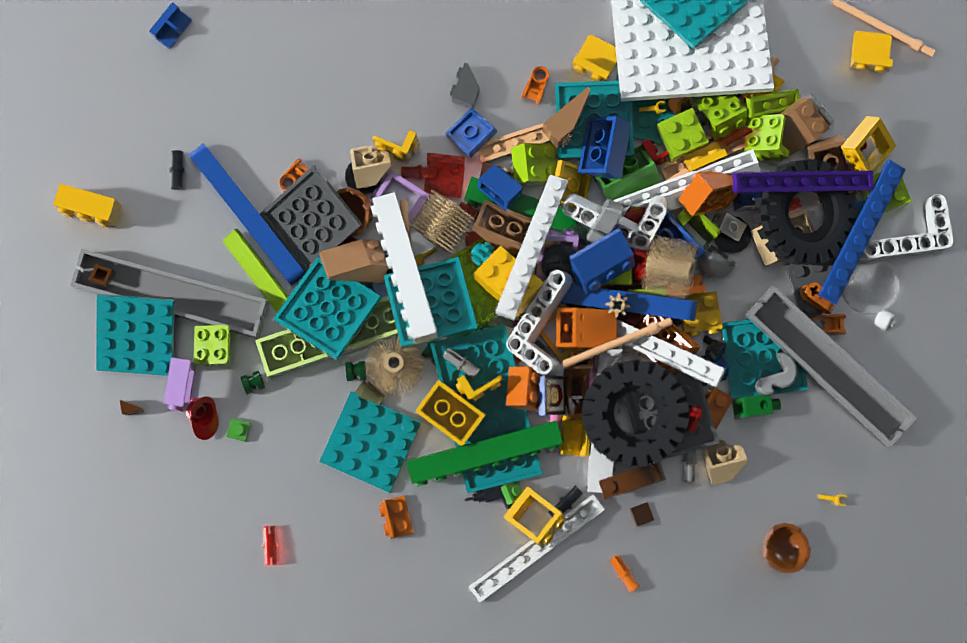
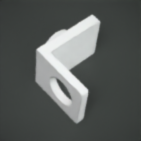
[712,212,746,241]

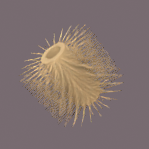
[408,190,476,256]
[641,236,699,300]
[365,334,424,396]

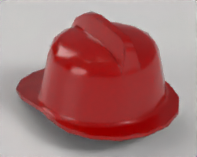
[186,396,219,440]

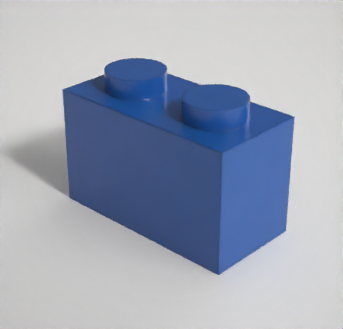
[477,164,523,211]

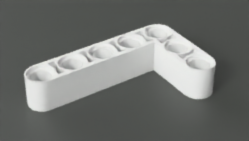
[562,194,668,250]
[861,194,953,261]
[507,270,572,376]

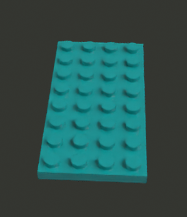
[430,324,543,493]

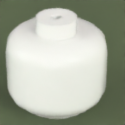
[875,310,896,331]

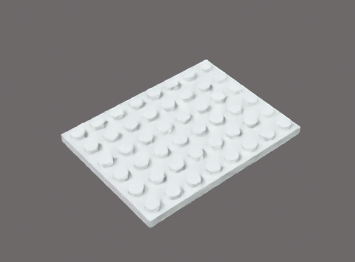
[611,0,774,101]

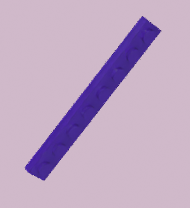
[733,171,874,193]

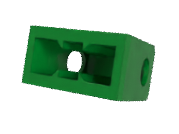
[732,395,781,420]

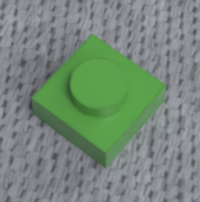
[226,418,251,442]
[501,481,523,505]

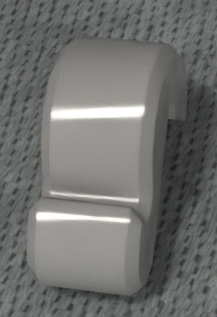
[586,199,624,243]
[755,353,798,395]

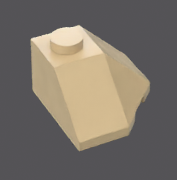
[349,146,391,189]
[701,439,748,486]

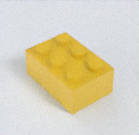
[53,183,122,228]
[474,246,544,317]
[415,380,485,446]

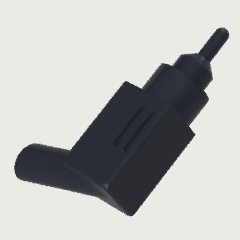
[703,335,726,363]
[465,485,513,509]

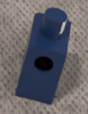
[733,192,762,212]

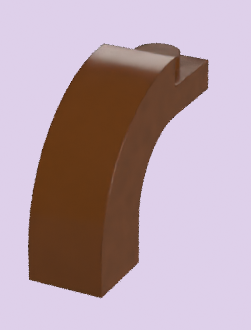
[563,351,593,420]
[599,462,666,499]

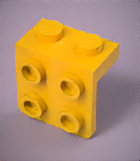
[850,31,893,73]
[572,35,617,81]
[372,130,420,161]
[455,375,502,401]

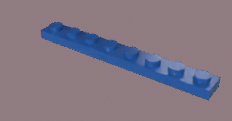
[818,160,906,305]

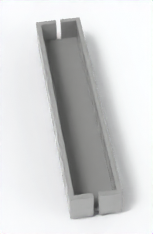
[70,249,269,339]
[745,286,917,447]

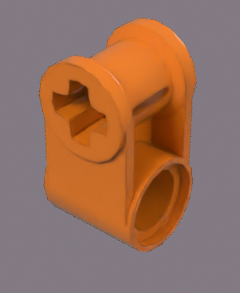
[522,66,549,105]
[279,158,309,192]
[799,282,835,314]
[811,314,847,335]

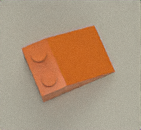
[678,170,738,216]

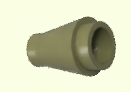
[355,380,385,405]

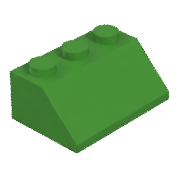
[593,145,661,200]

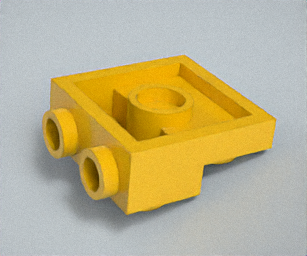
[555,160,592,207]
[678,292,723,337]

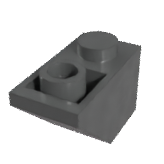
[450,63,480,109]

